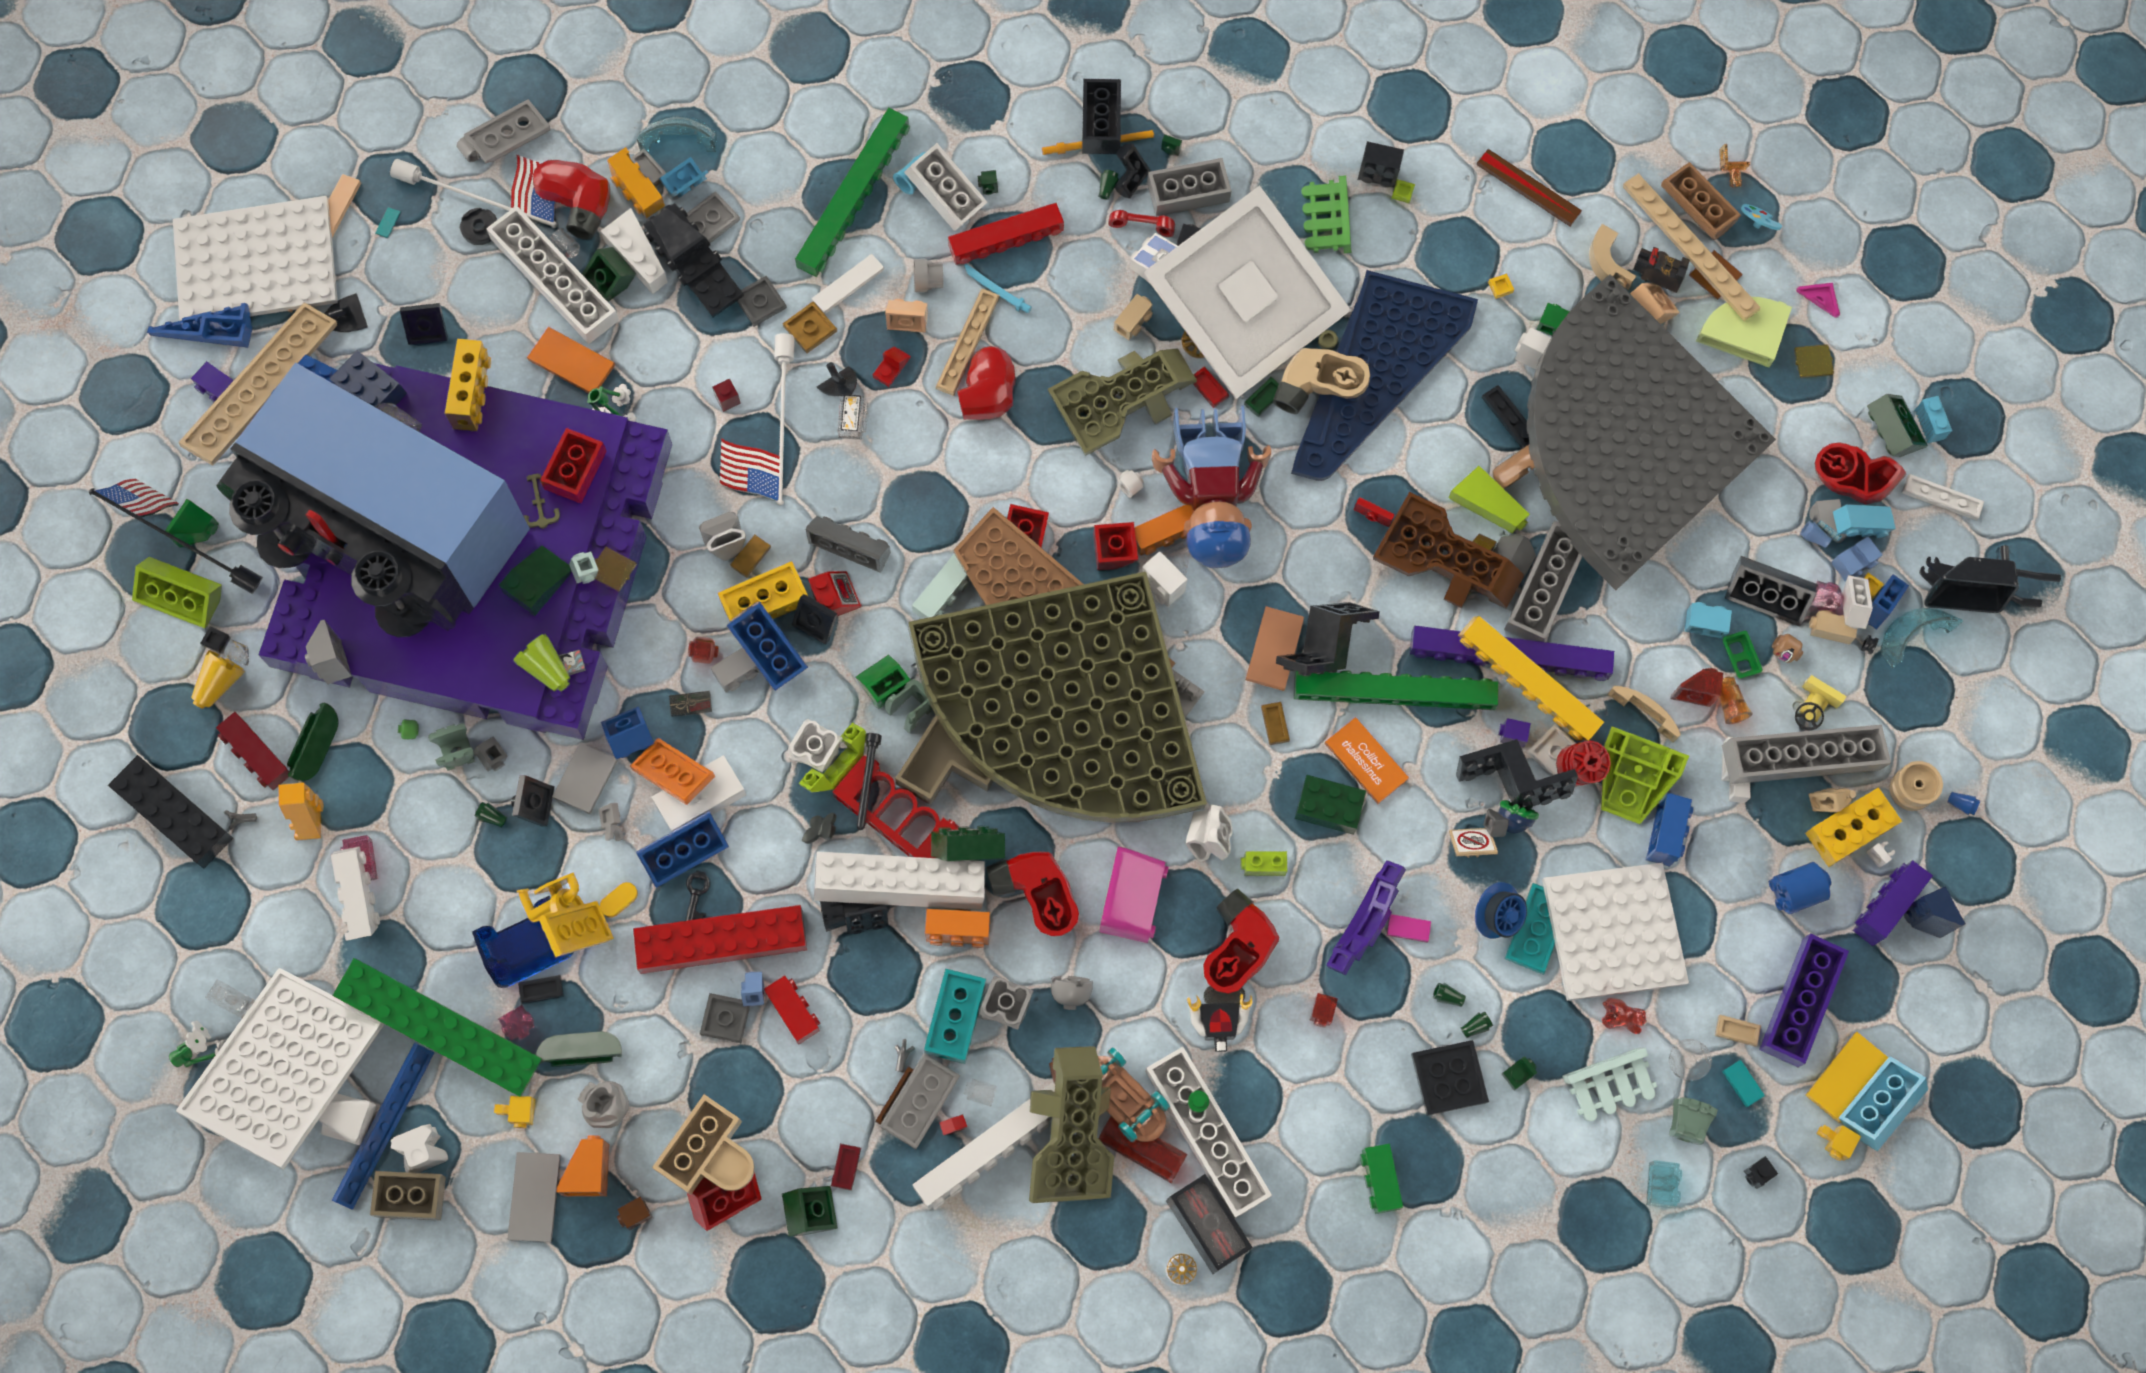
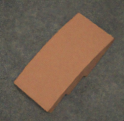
[1245,606,1304,691]

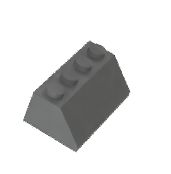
[805,516,891,573]

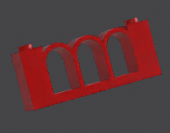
[832,755,959,858]

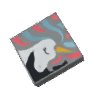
[559,650,586,675]

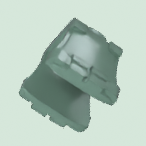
[885,679,932,733]
[428,723,475,771]
[1669,1097,1718,1145]

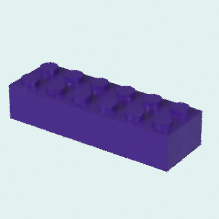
[1759,933,1849,1068]

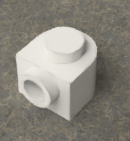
[1118,470,1144,498]

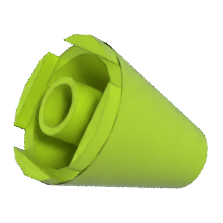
[513,634,570,692]

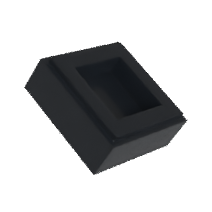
[200,626,230,654]

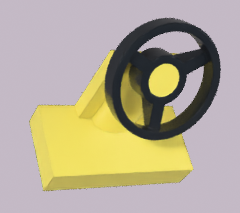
[1795,675,1847,730]

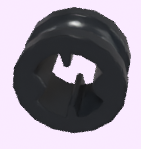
[1861,634,1879,655]

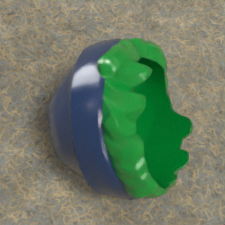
[1498,800,1539,834]

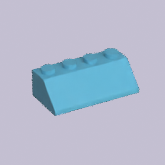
[1839,1056,1928,1152]

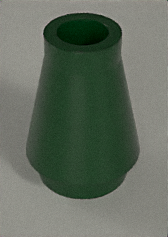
[1098,170,1119,200]
[474,802,507,828]
[1433,983,1466,1007]
[1460,1011,1493,1039]

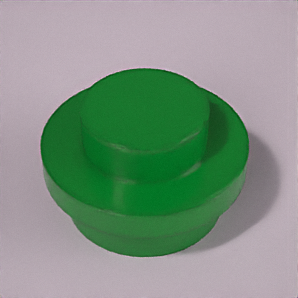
[1188,1090,1209,1112]

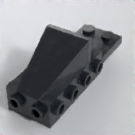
[643,203,744,318]

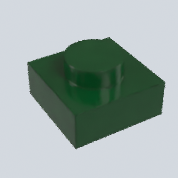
[1161,134,1182,156]

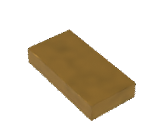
[730,534,771,578]
[1261,702,1290,745]

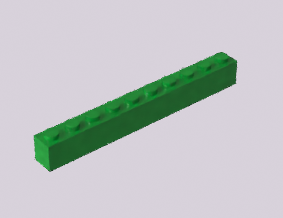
[795,107,910,277]
[1294,671,1498,710]

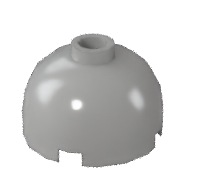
[1051,976,1093,1010]

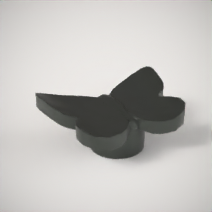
[802,813,837,844]

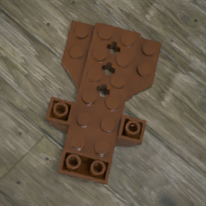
[1373,492,1524,609]

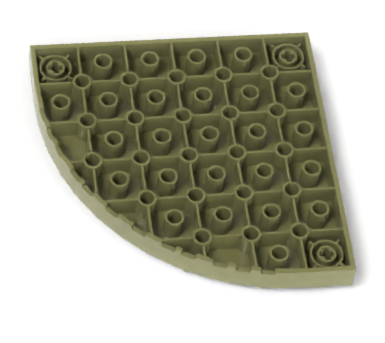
[908,571,1207,823]

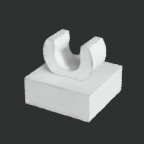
[1866,841,1895,868]

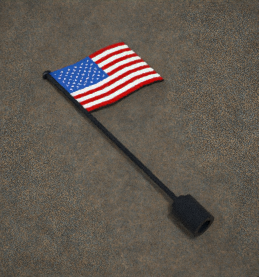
[89,479,263,594]

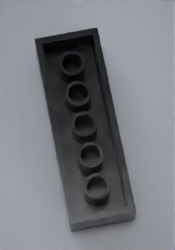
[108,755,233,869]

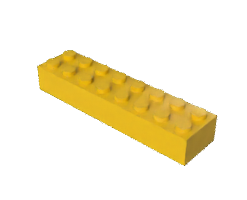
[1458,616,1604,741]

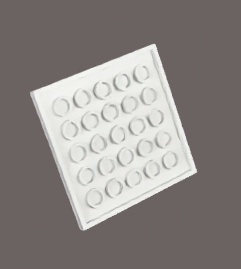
[1542,863,1689,1001]

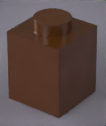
[617,1196,653,1230]

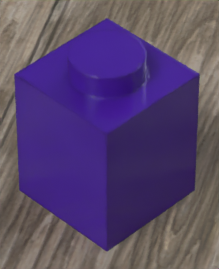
[1498,718,1531,748]

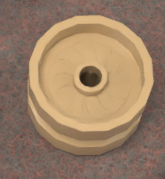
[1889,761,1943,811]

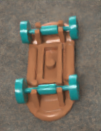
[1098,1047,1170,1142]

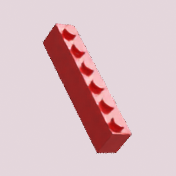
[948,203,1064,265]

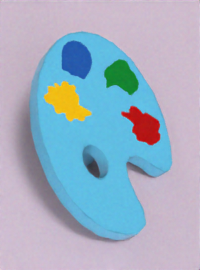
[1741,204,1782,230]

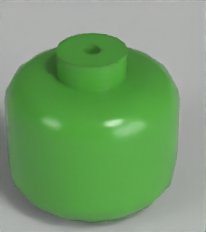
[398,719,419,739]

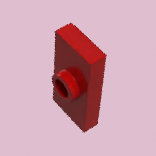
[1354,497,1394,527]

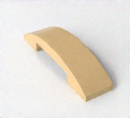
[1608,686,1681,743]

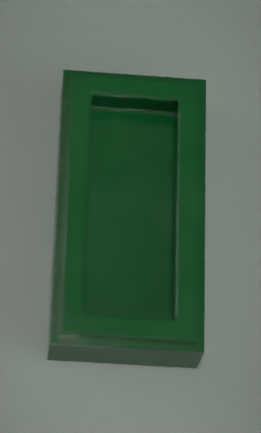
[1244,377,1279,417]

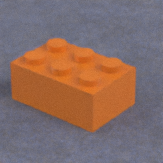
[925,909,990,948]

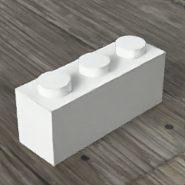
[1841,575,1873,629]

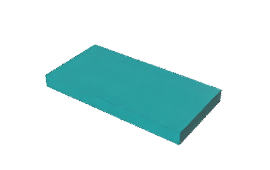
[1504,883,1555,975]

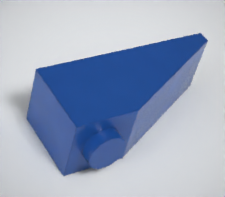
[1868,574,1909,630]

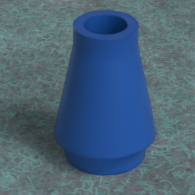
[1947,792,1981,815]

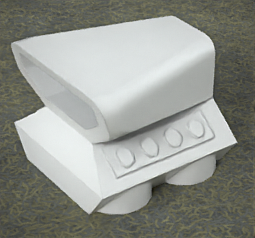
[787,719,843,772]
[1186,805,1232,862]
[319,1093,377,1145]
[390,1124,448,1173]

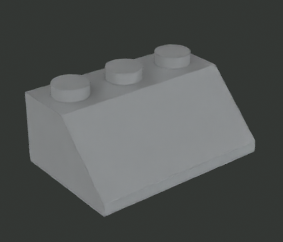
[305,619,352,684]

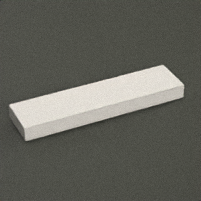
[812,254,884,314]
[1902,474,1984,521]

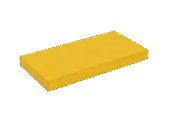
[1805,1032,1889,1123]

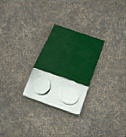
[499,546,572,616]

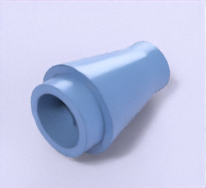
[1800,521,1832,548]

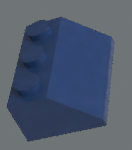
[1904,886,1966,938]

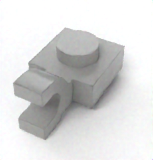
[599,803,624,841]

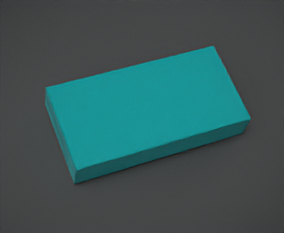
[1722,1060,1765,1107]

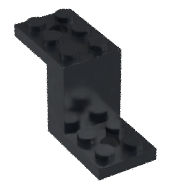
[1276,602,1380,676]
[1456,739,1578,811]

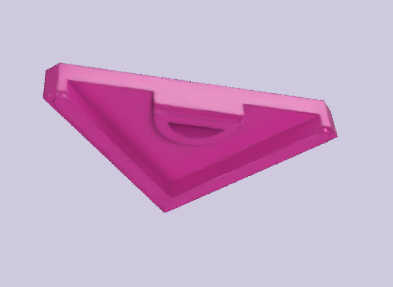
[1796,283,1840,318]

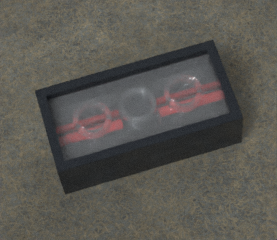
[1166,1174,1253,1274]

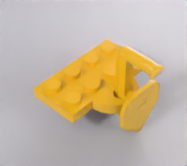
[517,872,614,957]

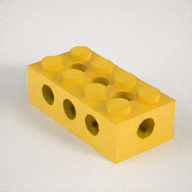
[445,339,491,431]
[718,561,808,622]
[1805,787,1902,867]

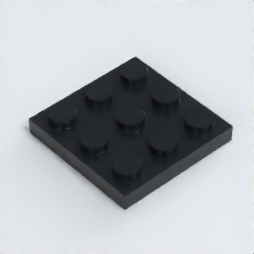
[1411,1040,1489,1116]

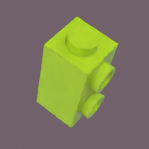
[1240,851,1288,876]

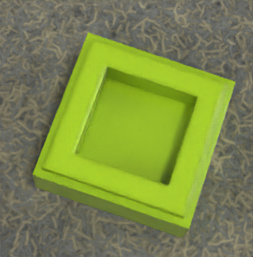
[1391,179,1415,204]

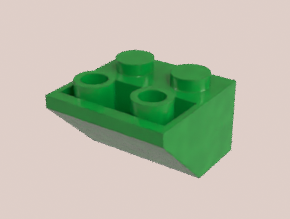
[855,654,911,709]

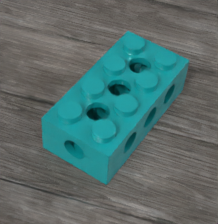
[924,968,986,1064]

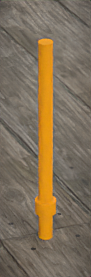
[1042,130,1154,155]

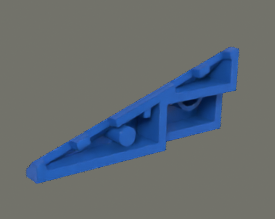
[147,303,252,348]

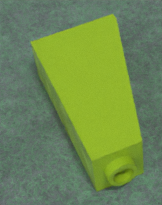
[1448,466,1530,534]

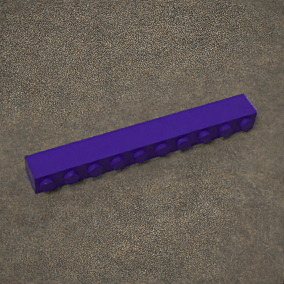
[1409,625,1615,681]

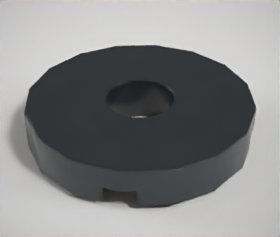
[459,208,497,245]

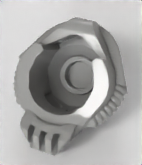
[578,1081,629,1128]

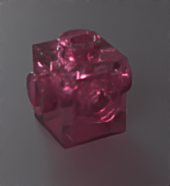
[1812,580,1844,612]
[498,1005,534,1040]

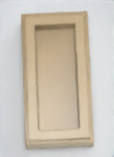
[1715,1015,1761,1047]

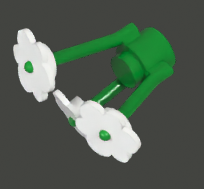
[587,384,637,422]
[169,1021,225,1068]

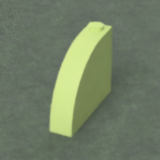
[1696,297,1792,367]

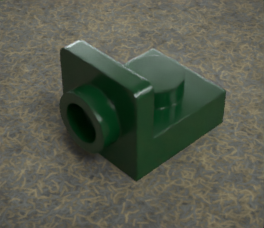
[1501,1056,1537,1091]

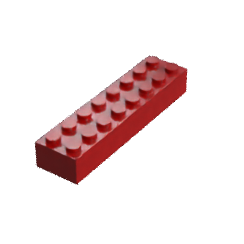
[633,905,807,974]

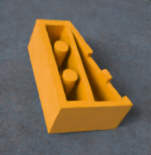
[607,147,665,219]
[278,783,324,840]

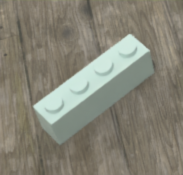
[912,554,969,619]

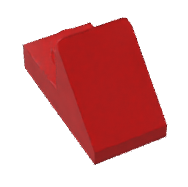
[873,346,911,387]

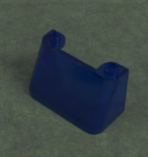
[472,895,574,988]

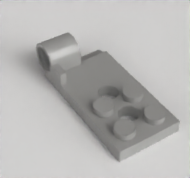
[456,99,550,163]

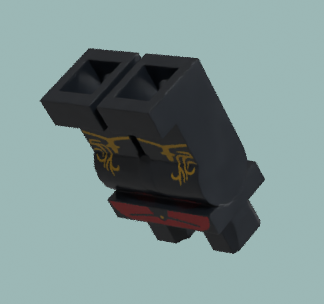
[1633,247,1690,293]

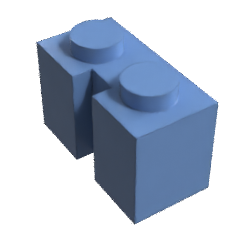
[1831,537,1882,582]

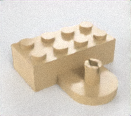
[652,1094,755,1195]

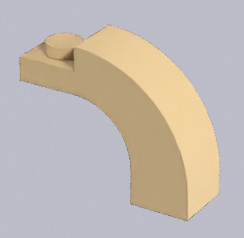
[1589,224,1636,290]

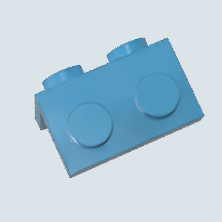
[659,157,709,198]

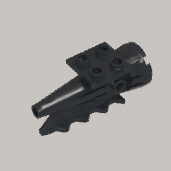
[820,901,899,934]

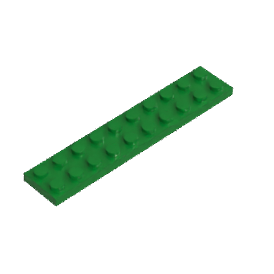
[332,958,543,1097]

